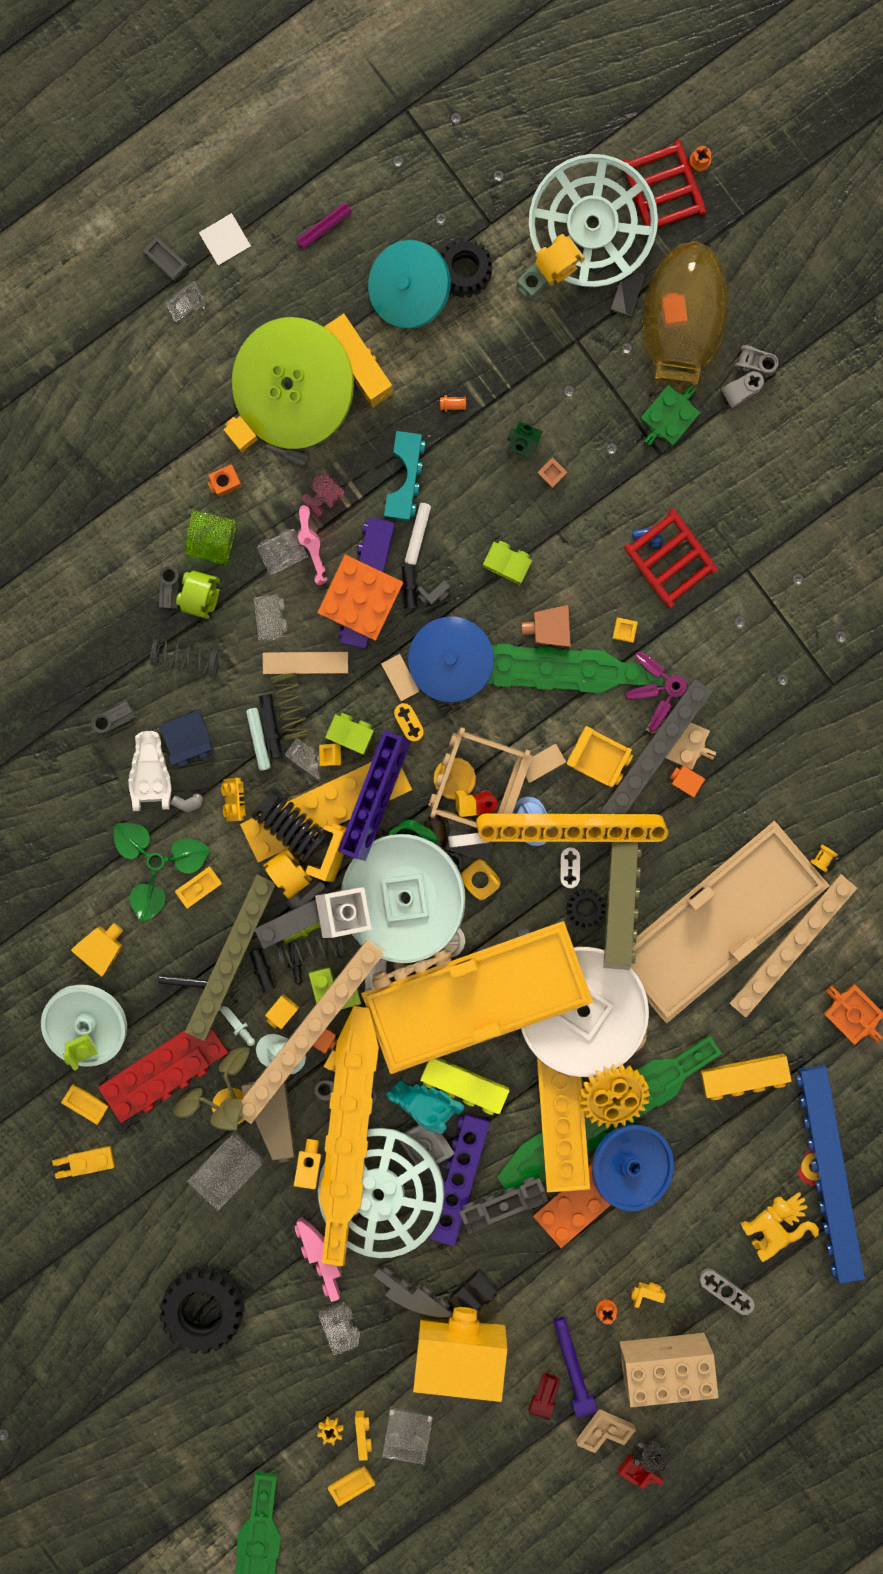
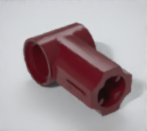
[528,1373,560,1420]

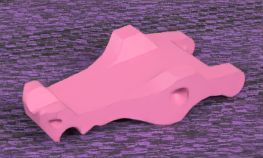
[298,505,328,585]

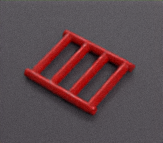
[622,140,707,228]
[624,508,718,608]

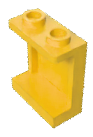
[566,726,633,788]
[306,823,346,882]

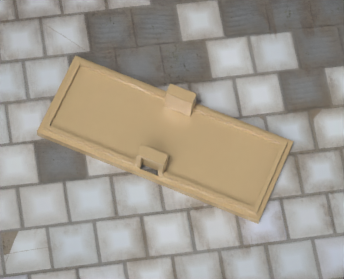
[631,820,830,1024]

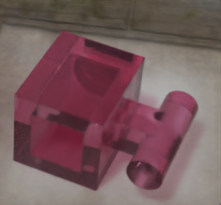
[301,473,345,518]

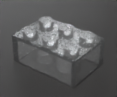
[187,1131,265,1211]

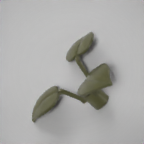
[173,1046,250,1131]

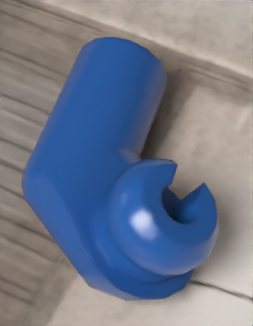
[632,528,663,548]

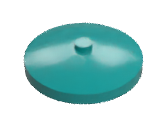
[368,240,451,329]

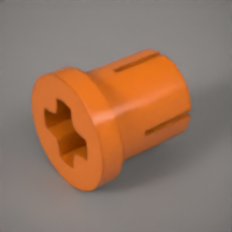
[689,146,711,172]
[596,1299,617,1324]

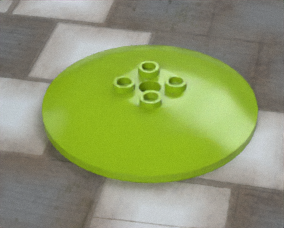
[232,317,354,449]

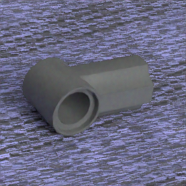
[159,566,181,609]
[92,701,136,735]
[286,878,330,910]

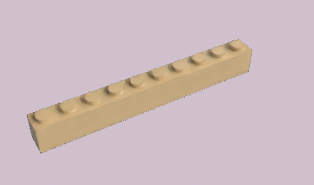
[240,937,385,1124]

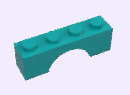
[384,431,426,522]

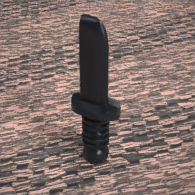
[288,939,303,985]

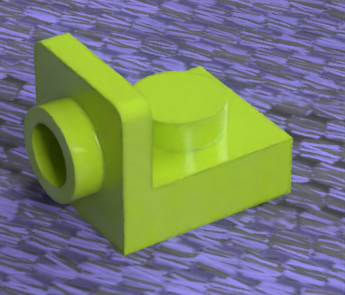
[63,1034,98,1071]

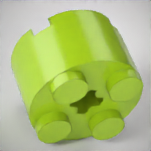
[176,571,220,619]

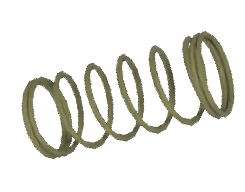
[270,673,310,741]

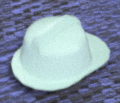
[256,1034,306,1074]

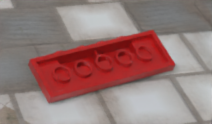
[98,1027,229,1123]

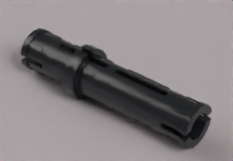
[258,694,283,759]

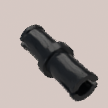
[401,565,418,609]
[249,948,276,993]

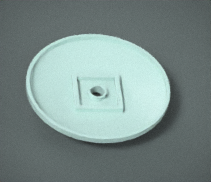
[341,834,465,963]

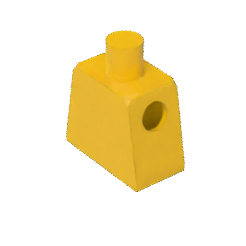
[71,923,123,976]
[294,1139,322,1189]

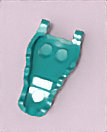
[386,1079,464,1134]

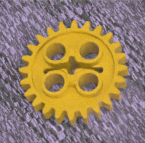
[579,1064,650,1128]

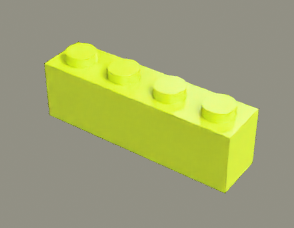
[420,1057,509,1115]

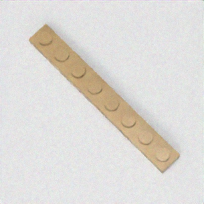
[729,874,857,1017]

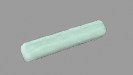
[246,708,271,771]

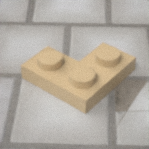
[576,1409,636,1453]

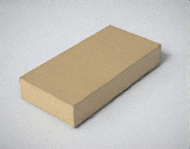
[381,654,420,702]
[525,744,566,783]

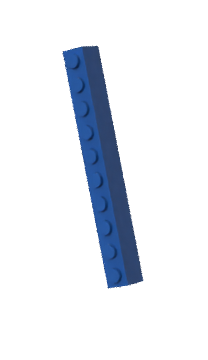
[796,1064,865,1284]

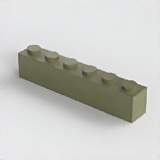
[603,842,642,970]

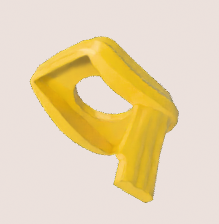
[461,859,500,900]

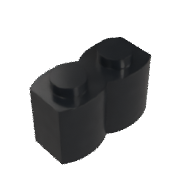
[448,1268,497,1314]

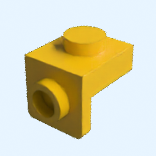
[631,1282,666,1308]

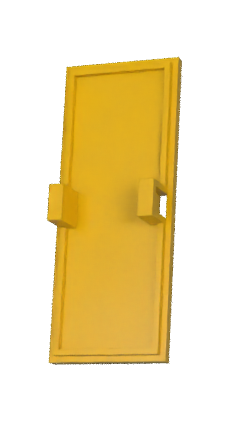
[361,921,593,1074]

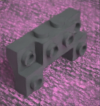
[459,1177,548,1235]

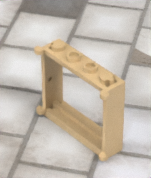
[428,727,532,829]

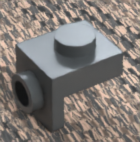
[417,580,450,606]

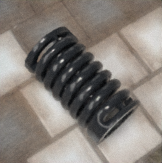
[251,788,329,863]

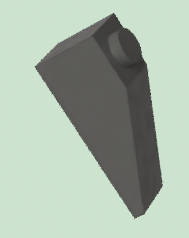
[254,899,320,949]

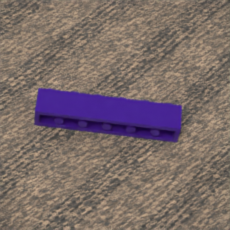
[338,517,395,650]

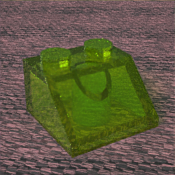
[185,510,237,564]

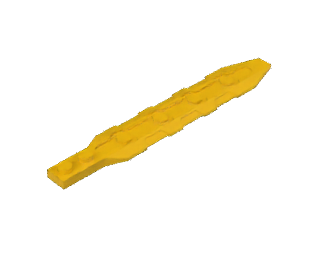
[319,1006,379,1266]

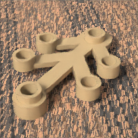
[372,948,452,989]

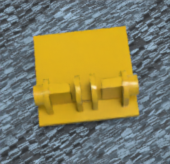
[221,778,246,822]

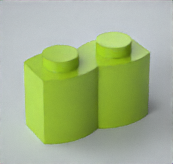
[482,541,532,585]

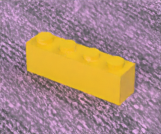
[700,1054,792,1100]

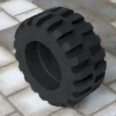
[160,1265,244,1354]

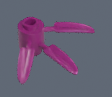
[625,652,688,732]

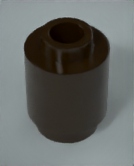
[424,816,446,846]

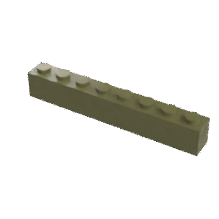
[185,875,277,1041]

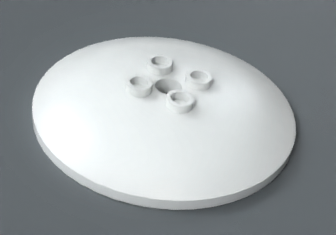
[521,947,649,1077]

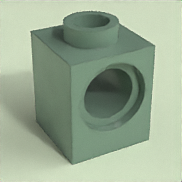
[516,263,549,301]

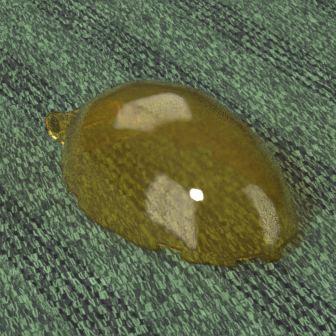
[643,241,728,385]

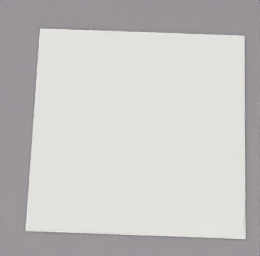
[199,213,251,265]

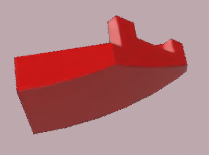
[617,1454,664,1489]

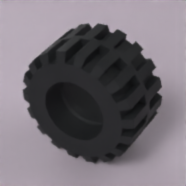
[441,238,492,298]

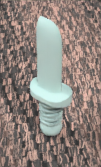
[220,1006,255,1046]

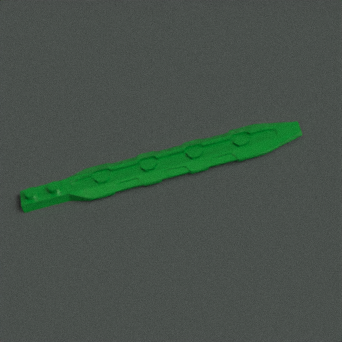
[408,644,664,693]
[497,1035,722,1190]
[236,1472,281,1574]

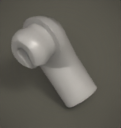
[171,794,203,812]

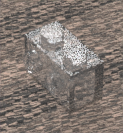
[318,1301,361,1356]

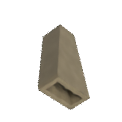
[241,1080,296,1162]

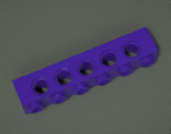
[338,730,411,861]
[429,1112,490,1246]

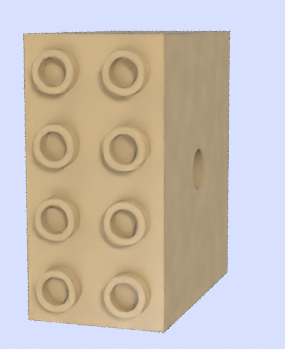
[619,1333,718,1407]

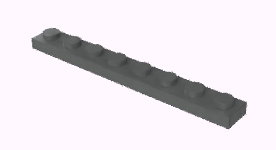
[598,679,713,829]

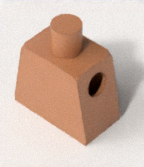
[521,605,570,648]

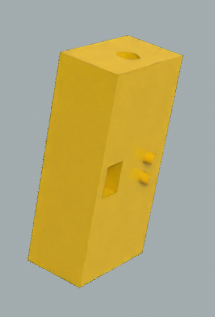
[324,314,393,408]

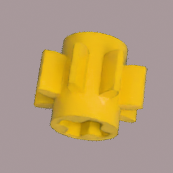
[317,1417,344,1446]

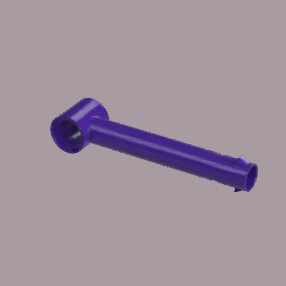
[553,1317,597,1419]

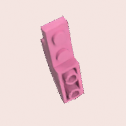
[295,1217,342,1302]

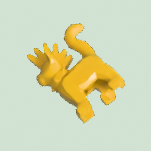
[741,1192,819,1262]

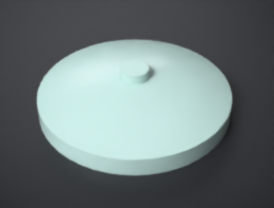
[41,985,127,1066]

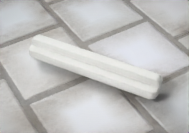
[405,503,431,565]

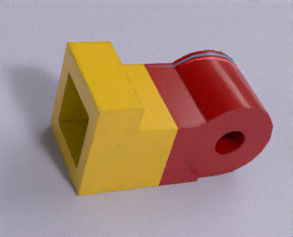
[455,790,498,817]

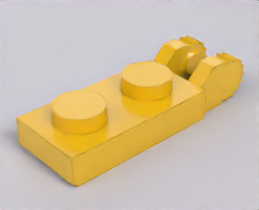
[52,1146,115,1179]

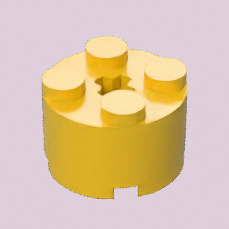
[535,234,585,286]
[263,848,313,899]

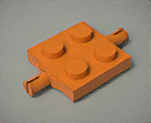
[823,984,883,1045]

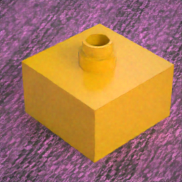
[413,1307,507,1402]

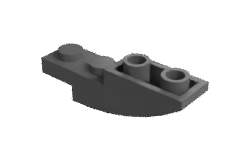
[373,1264,452,1318]

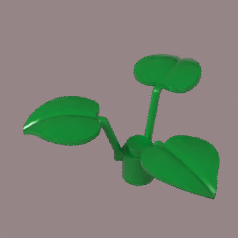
[114,823,210,921]

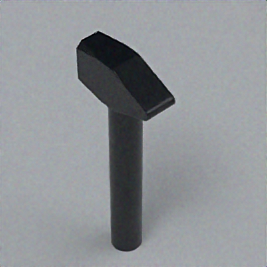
[158,975,208,988]

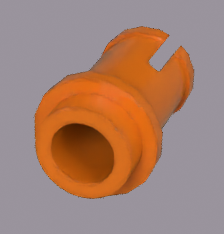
[440,395,466,412]

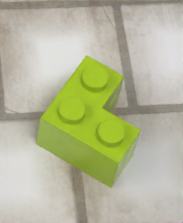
[325,712,375,755]
[309,966,362,1009]

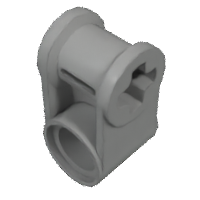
[735,345,778,377]
[721,372,764,408]

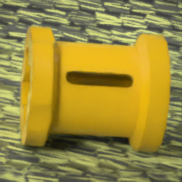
[810,845,838,872]

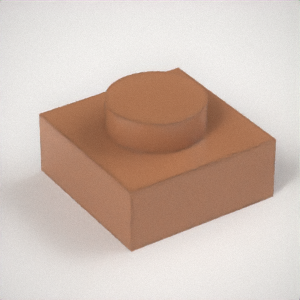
[537,457,568,488]

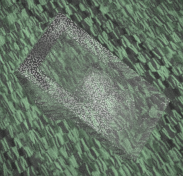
[165,281,205,322]

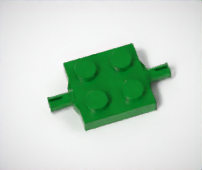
[640,385,701,446]

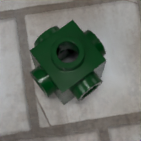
[507,422,543,459]

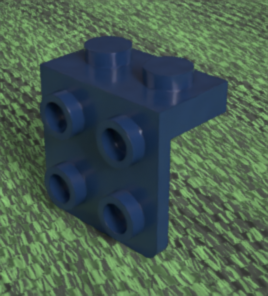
[160,711,215,768]

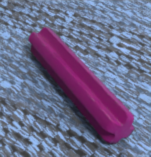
[297,203,352,249]

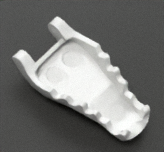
[129,731,172,811]

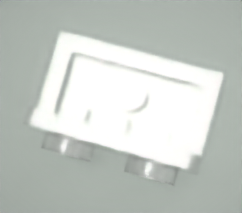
[257,529,308,576]

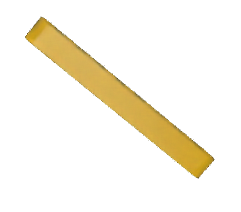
[476,814,668,842]

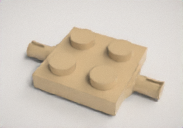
[646,723,716,770]

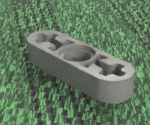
[699,1268,755,1315]

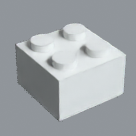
[315,887,372,938]

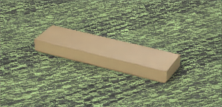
[263,652,349,674]

